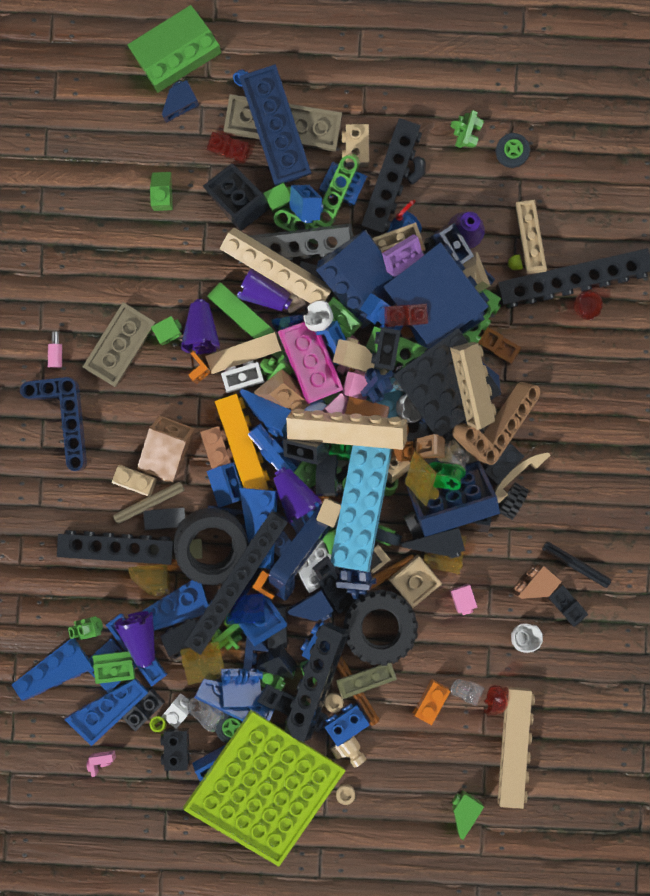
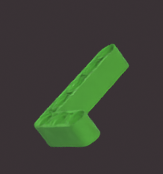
[274,154,360,244]

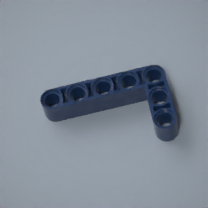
[20,377,87,471]
[269,503,331,601]

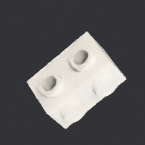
[221,361,265,393]

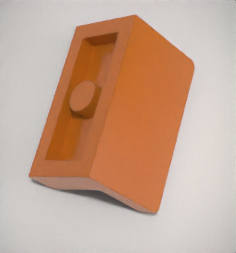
[188,351,211,384]
[252,569,275,600]

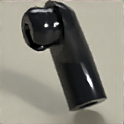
[407,156,426,185]

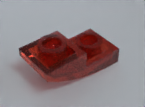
[206,132,251,163]
[384,304,428,327]

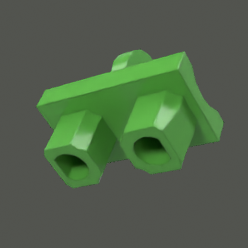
[450,110,484,148]
[260,352,294,381]
[211,615,243,650]
[68,616,103,640]

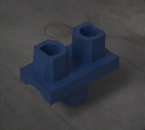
[360,368,394,403]
[336,568,376,599]

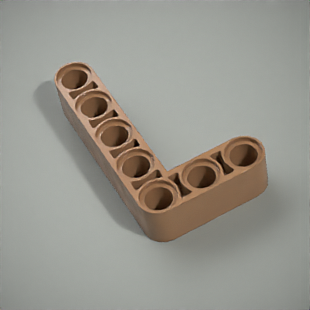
[452,382,541,465]

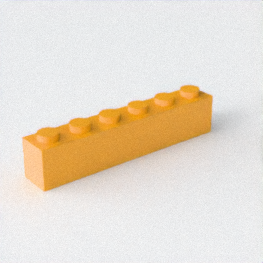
[215,394,274,491]

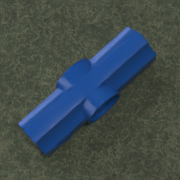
[247,423,297,472]

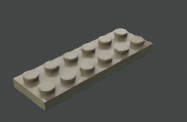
[224,94,342,152]

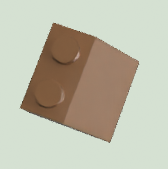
[254,369,310,410]

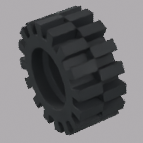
[499,482,529,520]

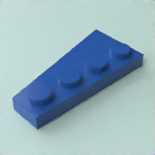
[239,487,278,569]
[64,678,148,746]

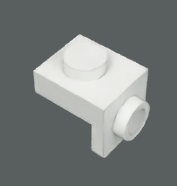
[162,694,195,729]

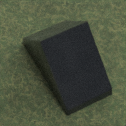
[256,645,297,679]

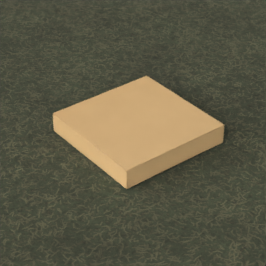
[389,555,442,608]

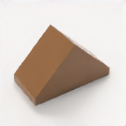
[414,434,445,459]

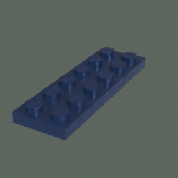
[239,64,311,186]

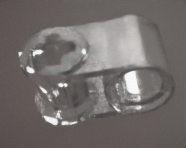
[437,440,469,472]
[451,679,485,706]
[187,698,225,732]

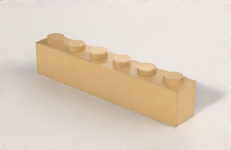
[220,228,332,304]
[286,409,407,450]
[498,687,535,809]

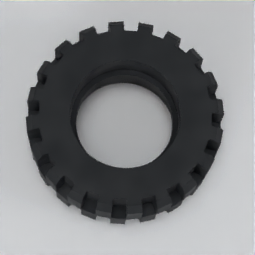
[344,589,418,666]

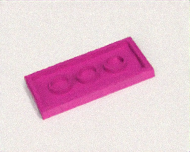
[278,322,344,404]

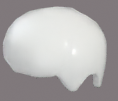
[304,301,333,332]
[396,394,421,423]
[511,623,543,653]

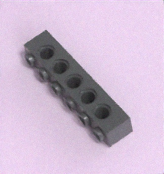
[239,224,353,263]

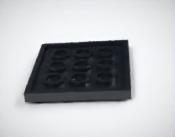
[393,328,502,436]

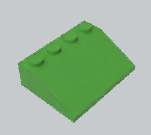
[127,5,221,93]

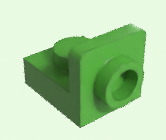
[260,671,285,689]

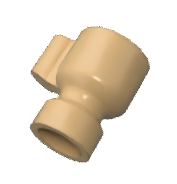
[330,736,366,768]

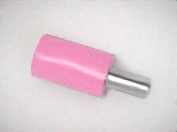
[48,331,62,368]

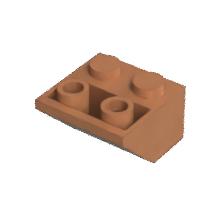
[513,564,562,599]

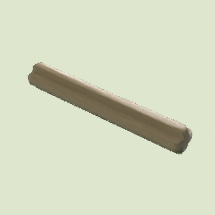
[113,482,184,524]

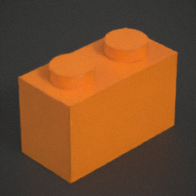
[413,679,451,725]

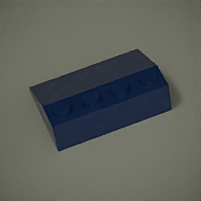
[316,230,396,329]
[406,461,500,537]

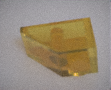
[128,565,170,596]

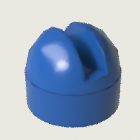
[233,69,248,87]

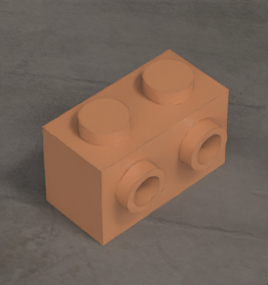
[200,426,233,469]

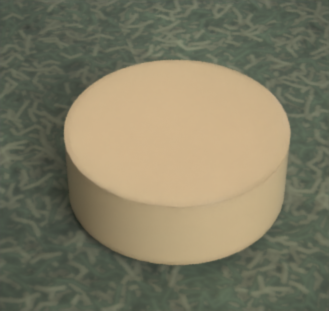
[324,692,344,712]
[336,784,355,805]

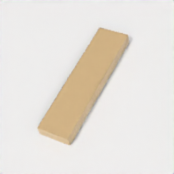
[516,200,547,274]
[205,332,283,374]

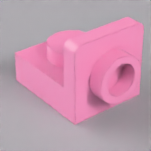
[87,750,116,777]

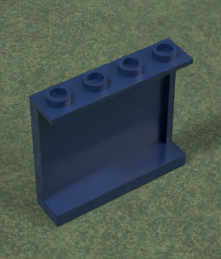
[384,243,490,347]

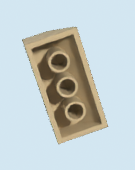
[450,342,496,430]

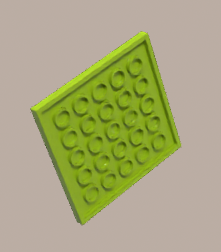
[183,710,345,867]

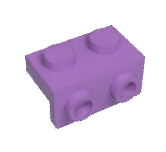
[382,234,425,277]

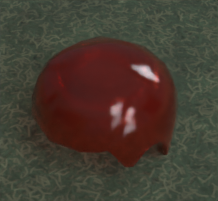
[574,291,603,321]
[484,685,508,716]

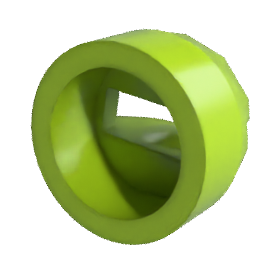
[508,254,523,270]
[150,716,166,732]

